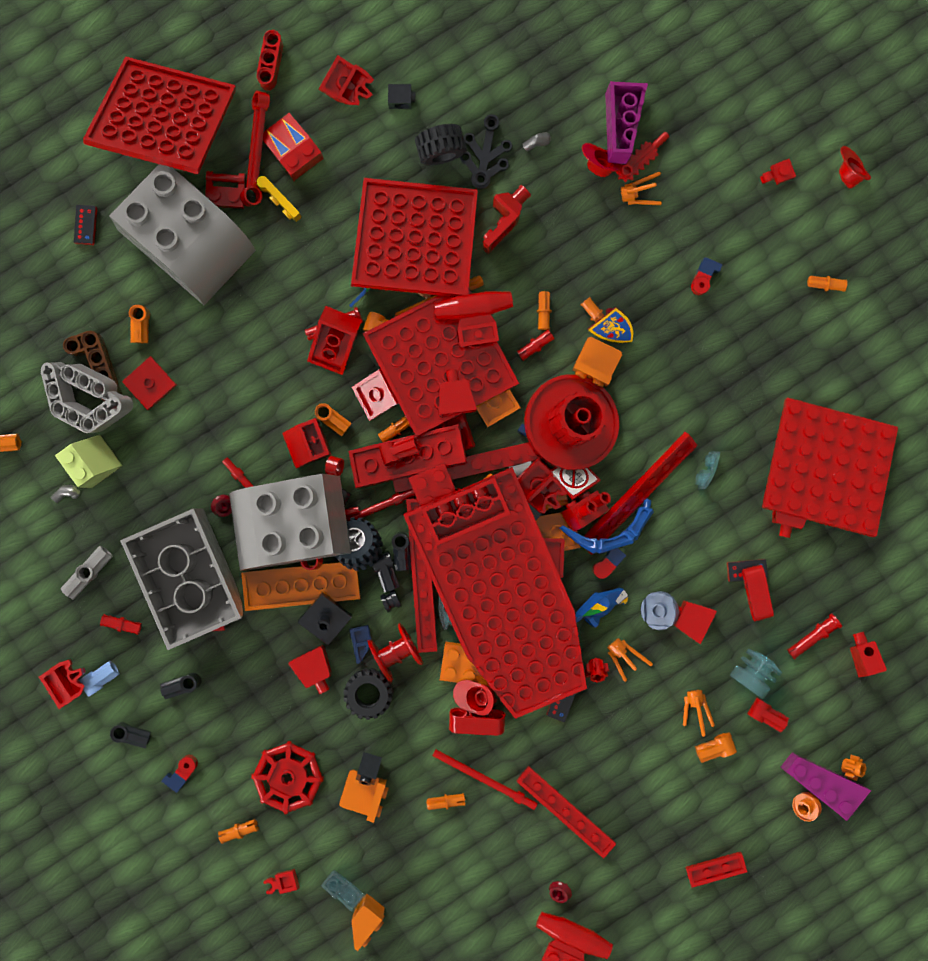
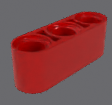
[257,30,283,90]
[742,565,774,622]
[449,707,506,736]

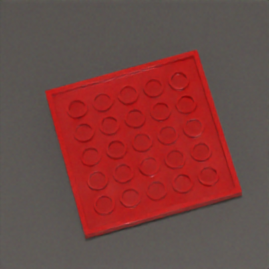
[83,56,236,174]
[351,178,478,297]
[363,288,519,437]
[762,397,898,537]

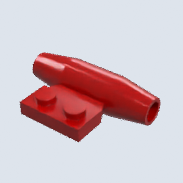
[434,291,513,347]
[536,912,613,961]

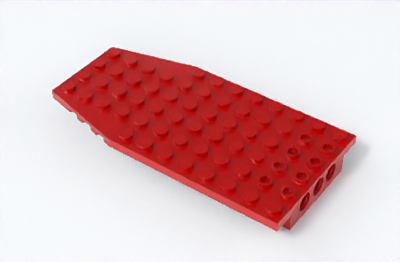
[403,467,587,719]

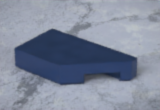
[349,625,372,664]

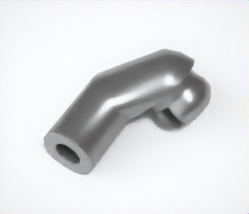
[523,132,551,152]
[51,485,80,503]

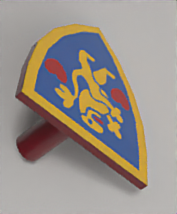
[588,307,633,343]

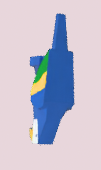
[575,588,628,628]

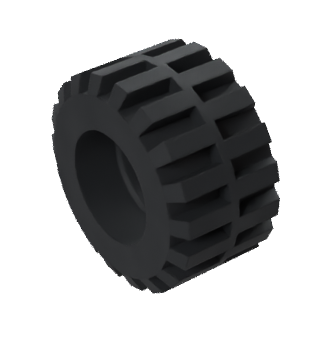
[414,124,467,165]
[343,668,393,720]

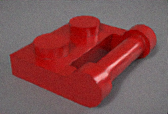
[205,171,246,209]

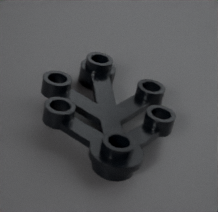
[460,114,512,189]

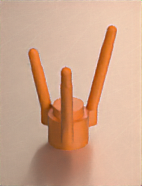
[621,172,662,205]
[607,638,653,682]
[683,690,715,737]

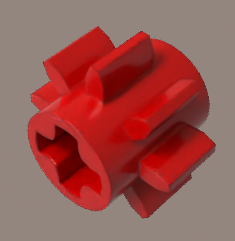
[585,658,609,682]

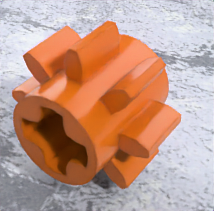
[841,755,866,781]

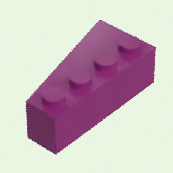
[605,81,648,164]
[781,752,871,821]

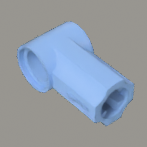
[79,661,120,697]

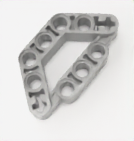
[41,362,133,433]

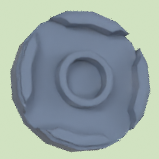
[641,591,679,630]

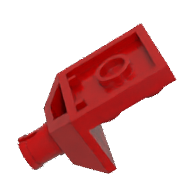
[483,185,531,254]

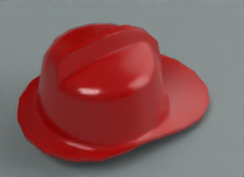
[582,143,622,177]
[839,146,871,188]
[453,680,497,716]

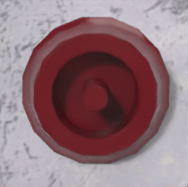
[211,495,232,517]
[549,881,572,903]

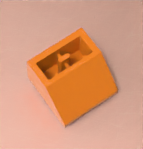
[352,894,385,951]

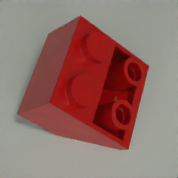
[282,418,332,469]

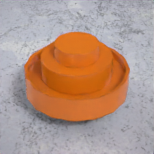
[792,792,822,822]

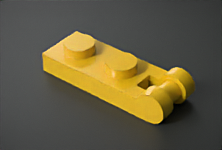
[257,176,302,222]

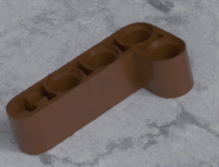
[63,331,122,401]

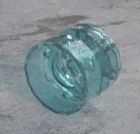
[730,648,783,699]

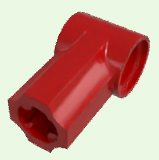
[379,436,420,466]
[747,697,789,732]

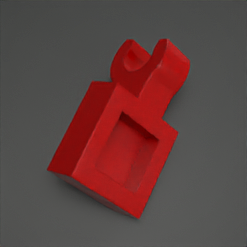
[760,159,796,185]

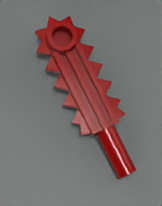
[616,132,669,183]

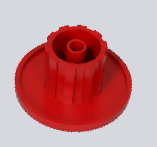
[524,374,619,470]

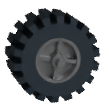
[335,518,383,571]

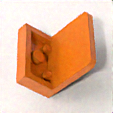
[572,337,622,387]
[339,770,388,823]

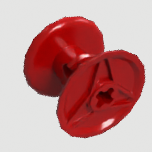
[367,622,423,683]

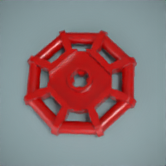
[251,741,324,814]

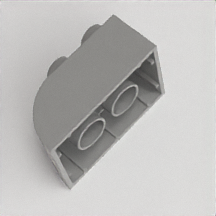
[109,164,256,305]
[230,474,351,571]
[120,508,243,650]

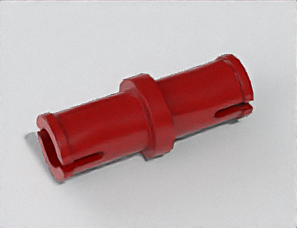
[517,329,555,361]
[100,614,142,635]

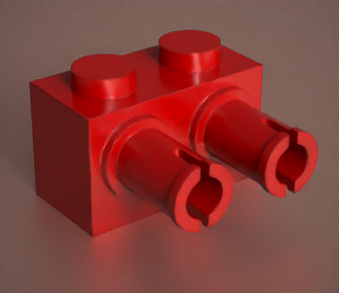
[561,491,611,532]

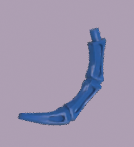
[559,499,654,554]

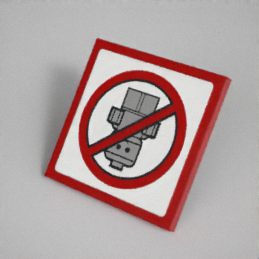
[551,467,601,500]

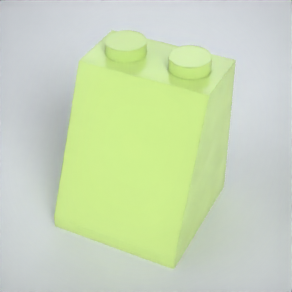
[55,435,123,488]

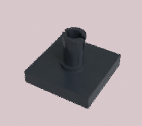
[298,592,352,645]

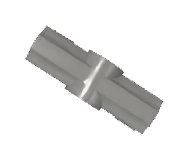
[60,546,113,600]

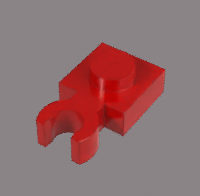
[263,869,300,894]

